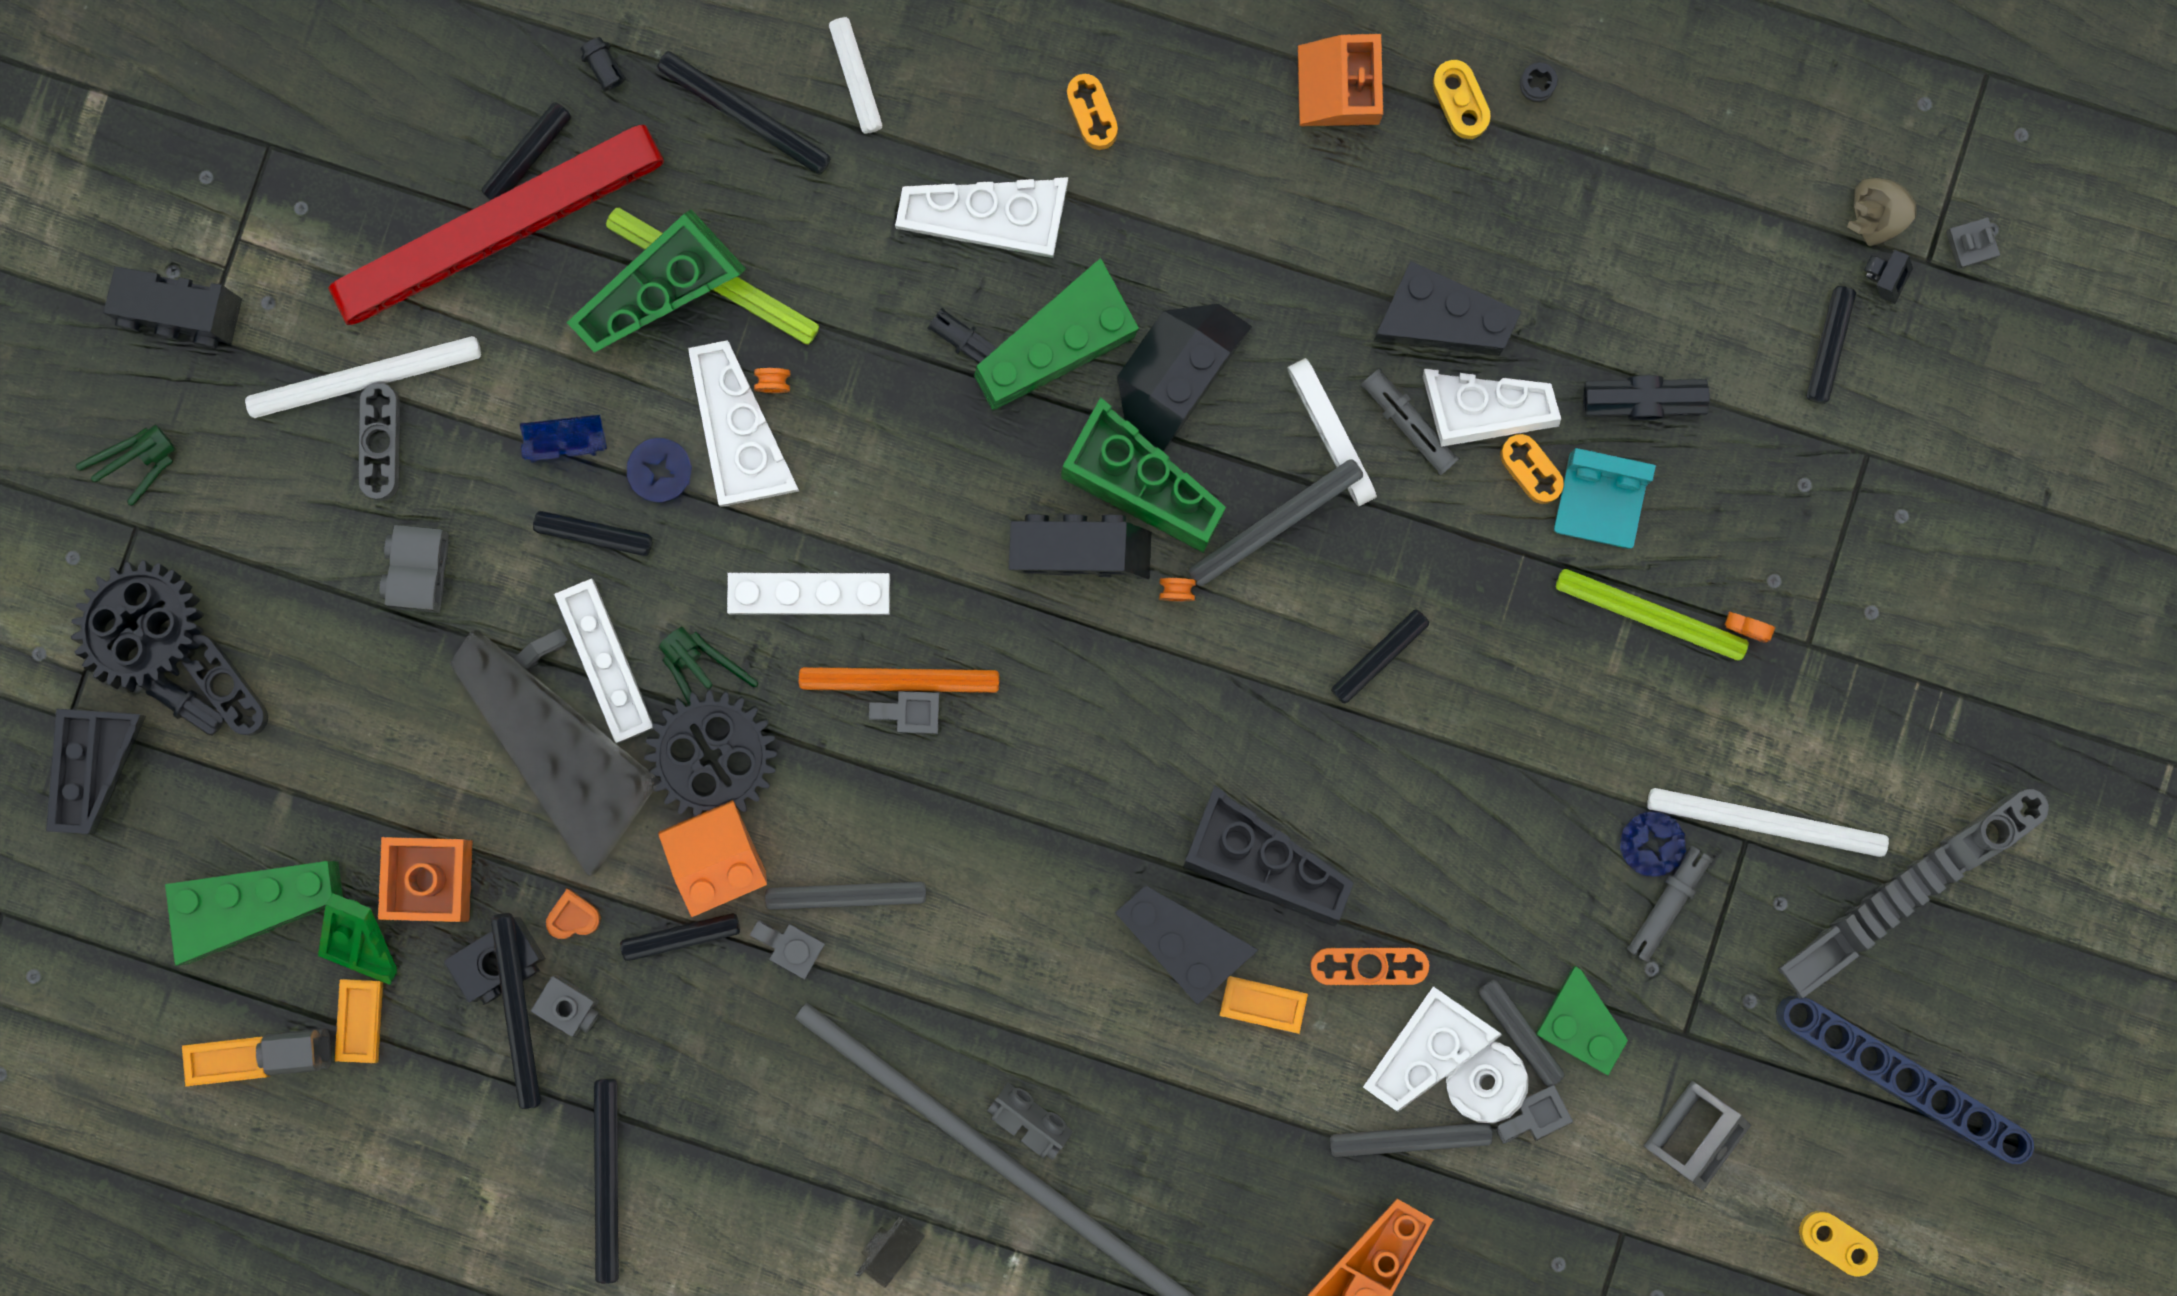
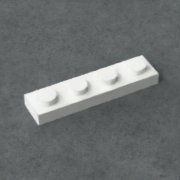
[727,573,890,615]
[554,578,654,744]

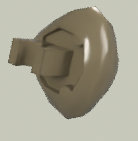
[1847,178,1917,246]

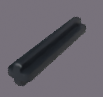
[481,102,571,200]
[1806,286,1856,404]
[533,511,652,556]
[1331,609,1429,704]
[620,913,740,961]

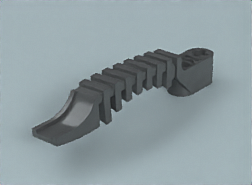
[1778,789,2049,999]

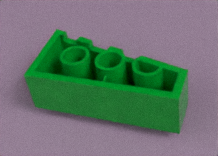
[567,209,746,353]
[974,258,1139,411]
[1061,397,1226,553]
[165,861,343,966]

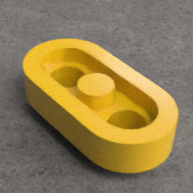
[1433,60,1491,139]
[1799,1211,1878,1277]

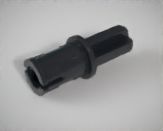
[927,308,997,364]
[145,677,224,736]

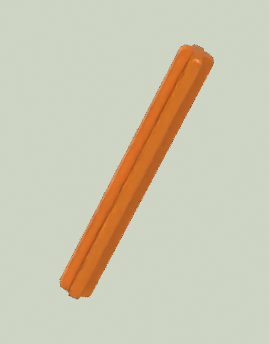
[799,667,1000,693]

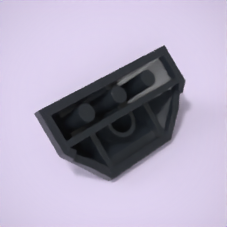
[1117,304,1252,452]

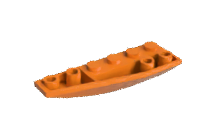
[1307,1199,1434,1296]

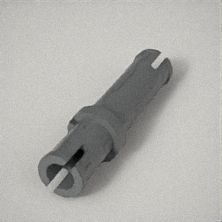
[1361,368,1459,476]
[1626,846,1714,963]

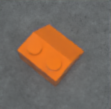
[658,800,767,917]

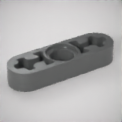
[359,383,400,501]

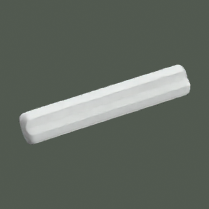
[829,17,882,134]

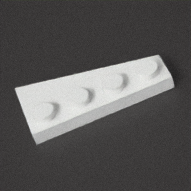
[895,177,1069,258]
[688,340,799,507]

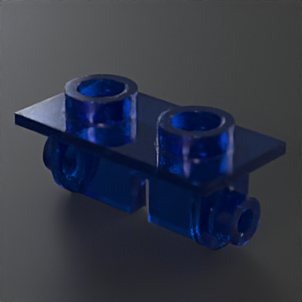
[520,415,607,463]

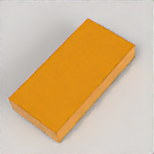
[1219,976,1308,1034]
[335,979,383,1063]
[182,1036,270,1087]

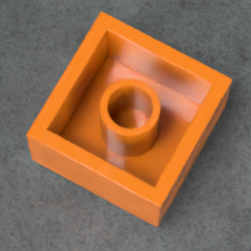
[378,837,473,922]

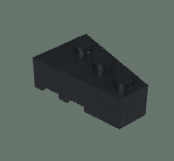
[1373,261,1521,356]
[103,266,242,349]
[1009,514,1152,579]
[46,708,146,834]
[1115,885,1258,1005]

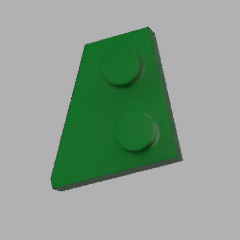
[318,893,397,985]
[1536,966,1628,1076]

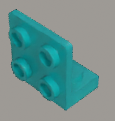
[1554,448,1656,549]

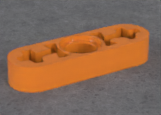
[1310,948,1429,985]

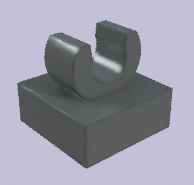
[1946,217,2000,269]

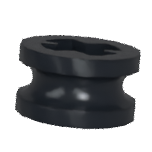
[1520,62,1558,102]

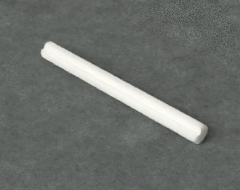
[245,336,481,418]
[1647,788,1889,857]

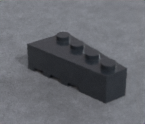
[1183,786,1354,927]

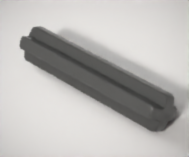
[1478,980,1565,1087]

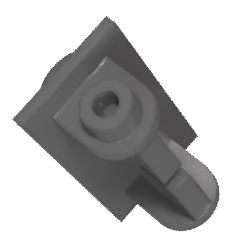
[987,1082,1073,1160]

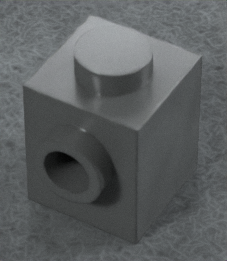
[531,975,600,1037]

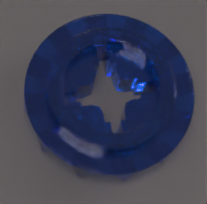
[627,438,692,503]
[1620,812,1686,877]

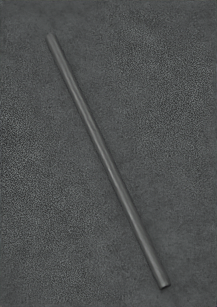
[794,1002,1195,1296]

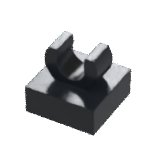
[1864,249,1913,304]

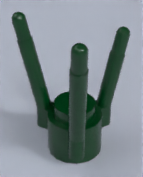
[75,424,176,506]
[658,627,758,704]

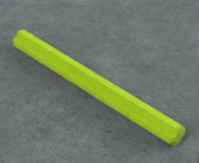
[606,208,819,345]

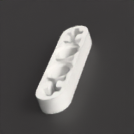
[1287,358,1377,507]

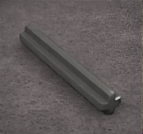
[765,882,926,910]
[1330,1123,1493,1157]

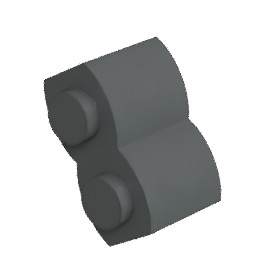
[380,525,449,613]
[256,1028,332,1076]

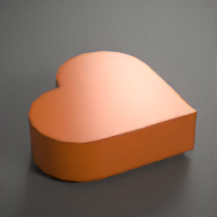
[1724,612,1775,643]
[546,889,601,939]

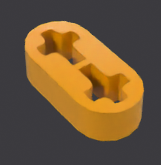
[1067,74,1118,150]
[1500,434,1564,504]

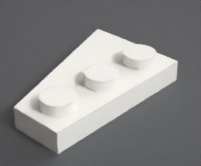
[1423,369,1561,447]
[1363,987,1502,1112]

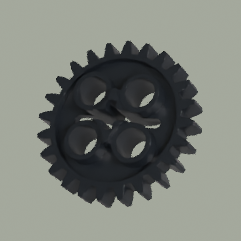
[71,560,204,692]
[644,688,777,817]

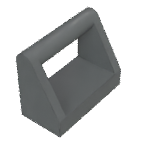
[1643,1081,1751,1191]

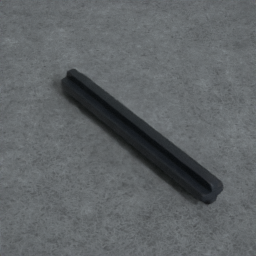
[657,51,831,174]
[491,913,541,1109]
[594,1079,619,1284]

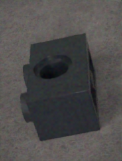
[444,917,546,1005]

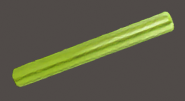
[1556,569,1749,661]

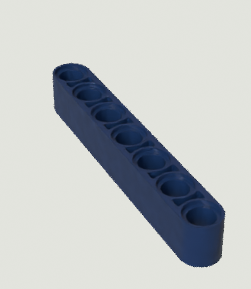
[1776,996,2034,1164]

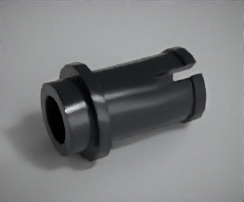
[580,37,626,92]

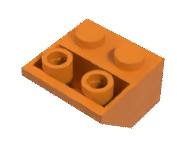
[1298,34,1383,126]

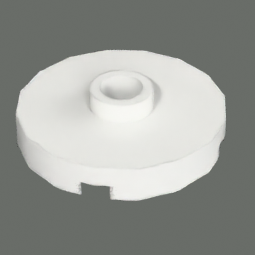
[1446,1041,1528,1123]

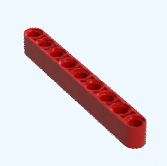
[328,125,664,325]

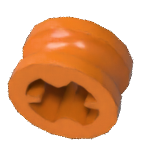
[754,368,791,393]
[1159,578,1196,602]

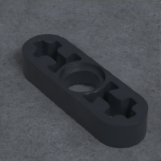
[181,634,268,736]

